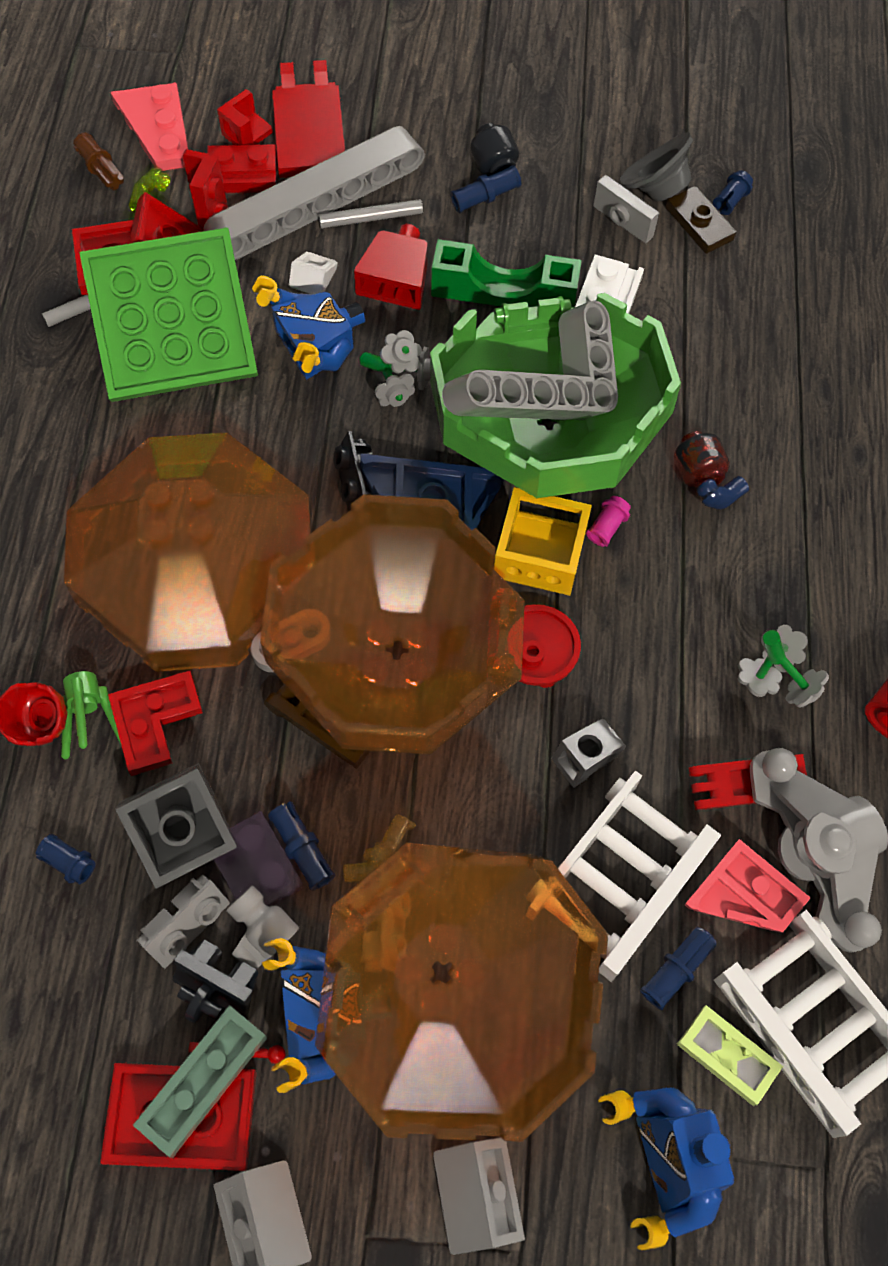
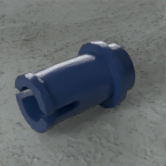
[713,170,753,215]
[35,834,96,884]

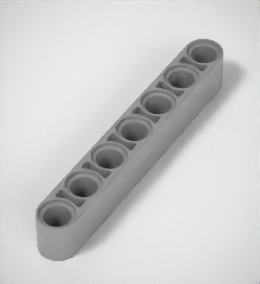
[203,126,425,260]

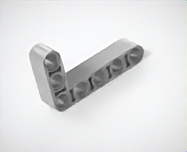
[442,300,618,420]

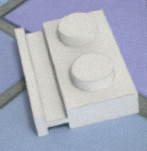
[575,255,644,314]

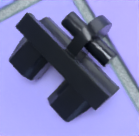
[173,940,258,1023]

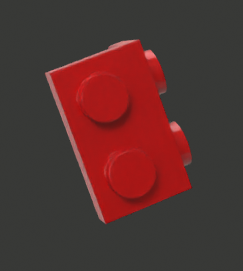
[183,149,228,228]

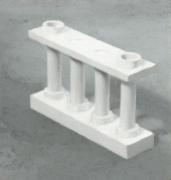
[526,771,721,982]
[714,910,888,1138]

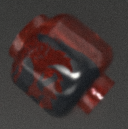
[674,431,730,488]

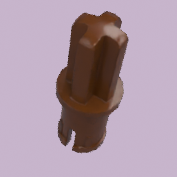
[73,132,124,190]

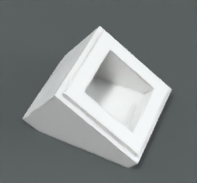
[289,252,338,294]

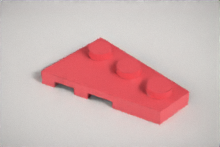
[110,83,188,172]

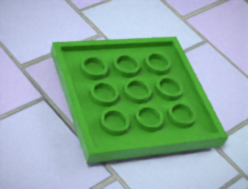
[79,227,258,402]

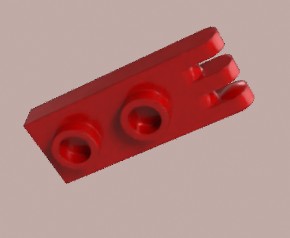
[688,754,807,810]

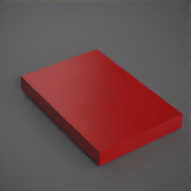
[100,1063,257,1171]

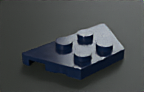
[359,453,505,541]

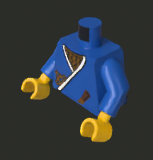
[252,276,365,379]
[262,938,390,1093]
[598,1088,734,1250]

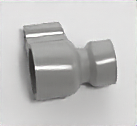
[226,885,299,969]

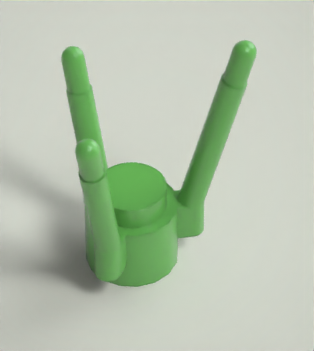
[61,671,121,759]

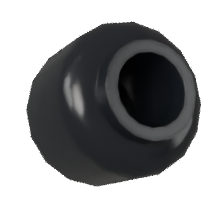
[470,123,520,176]

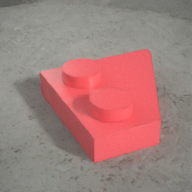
[685,839,811,933]

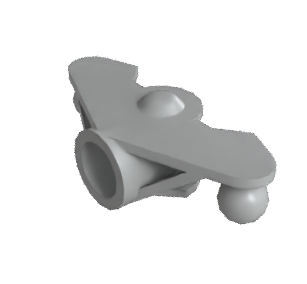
[750,748,888,952]

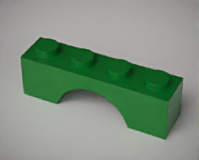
[431,239,582,308]

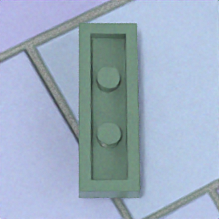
[133,1006,268,1158]

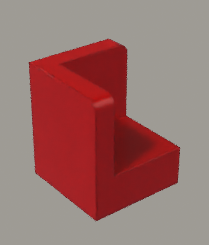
[217,89,273,145]

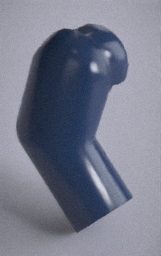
[697,476,749,510]

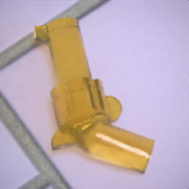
[343,814,416,882]

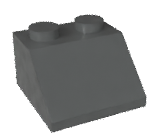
[115,763,237,889]

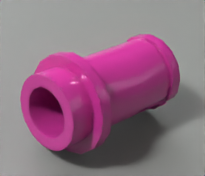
[586,496,631,547]

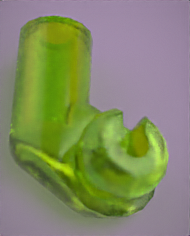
[129,168,171,213]

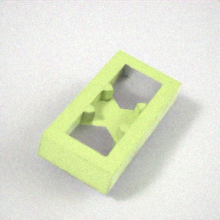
[677,1005,783,1106]

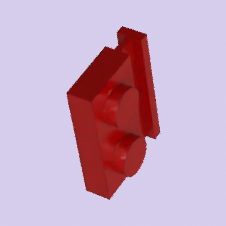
[207,144,277,193]

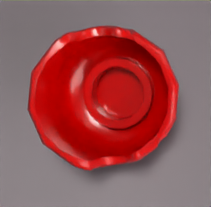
[0,682,68,746]

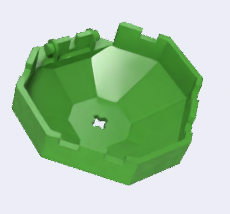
[430,293,681,498]

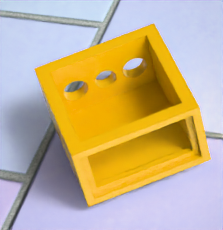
[493,487,592,596]

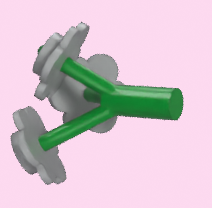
[360,330,430,407]
[738,625,829,707]

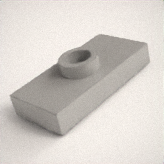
[593,175,659,244]

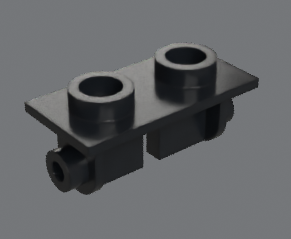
[333,431,380,518]

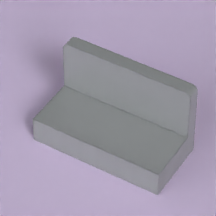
[433,1137,525,1255]
[213,1160,312,1266]

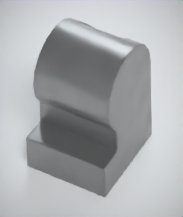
[551,719,626,788]

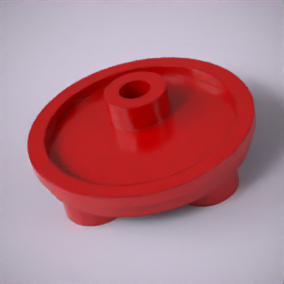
[494,604,581,688]

